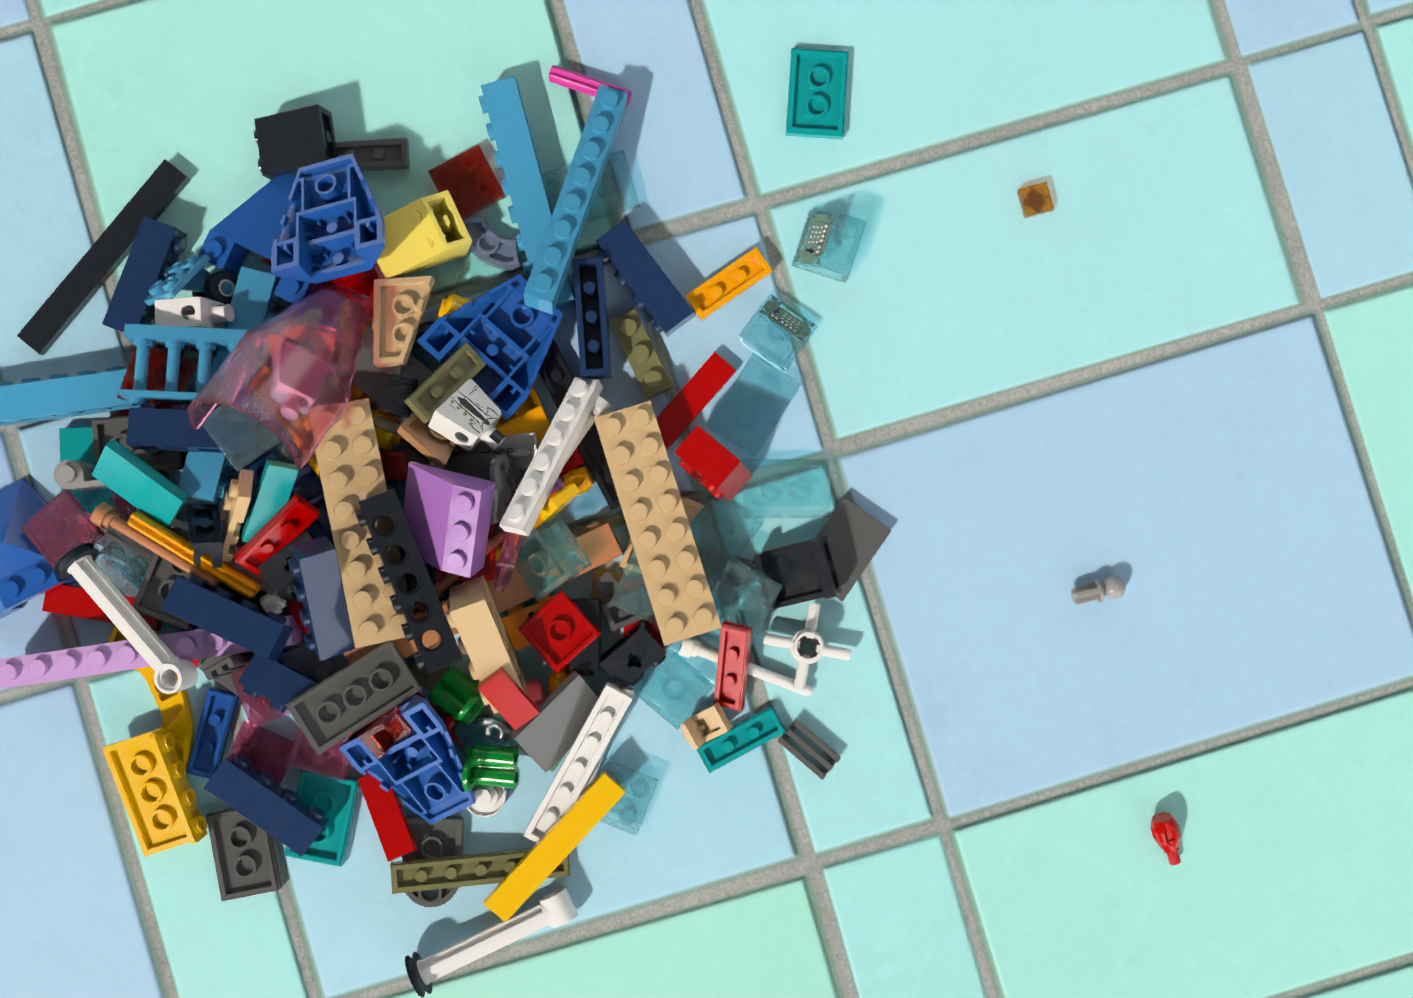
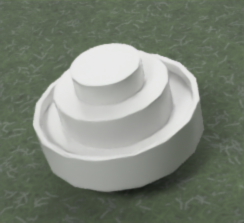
[467,785,507,817]

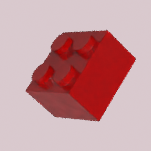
[674,425,752,502]

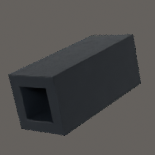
[569,598,601,676]

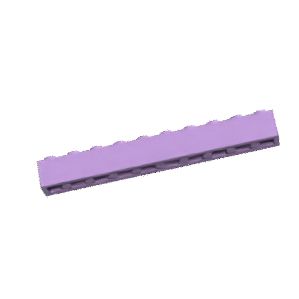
[0,615,303,689]

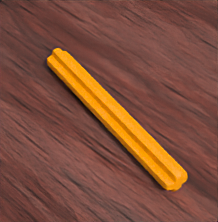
[128,512,261,599]

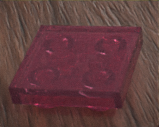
[21,489,105,569]
[227,720,299,786]

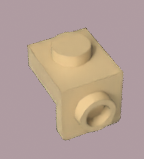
[680,702,733,750]

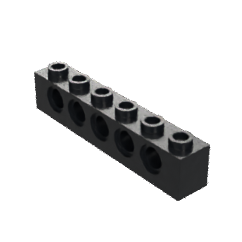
[354,488,463,674]

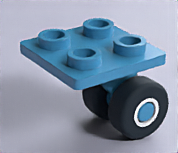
[144,254,238,306]

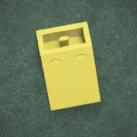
[377,190,472,279]

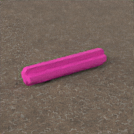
[548,65,632,106]

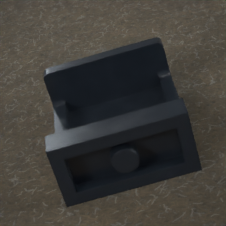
[254,104,338,180]
[752,535,842,612]

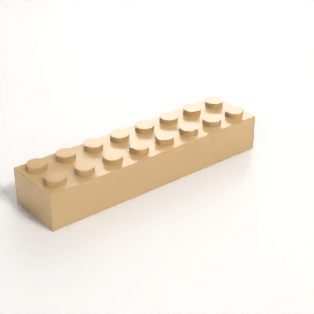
[307,398,413,648]
[594,401,722,646]

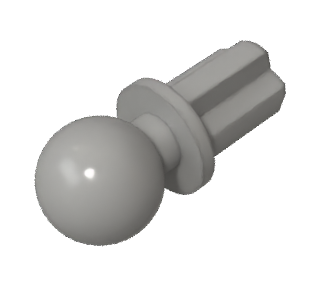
[1071,576,1126,605]

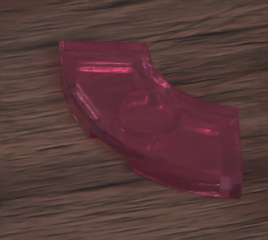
[493,531,523,592]

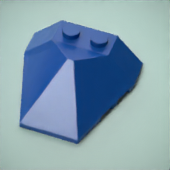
[271,153,386,284]
[417,274,564,421]
[0,479,101,619]
[339,694,476,825]

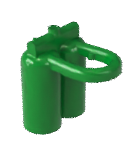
[428,665,486,726]
[462,745,520,791]

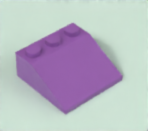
[399,461,496,578]

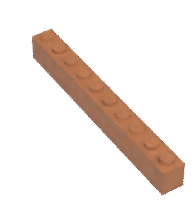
[344,520,624,665]

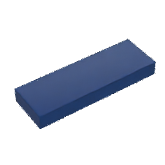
[186,687,239,779]

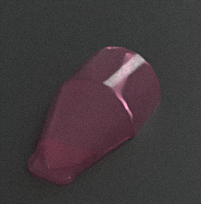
[187,285,374,469]

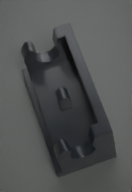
[186,504,223,568]

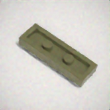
[609,309,673,400]
[404,342,486,423]

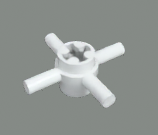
[763,602,851,691]

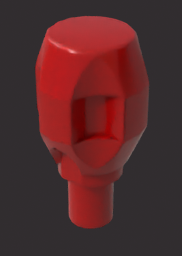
[1151,812,1181,865]

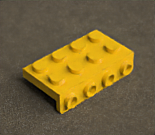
[102,726,208,857]

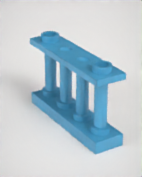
[119,324,256,411]

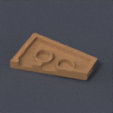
[397,413,455,469]

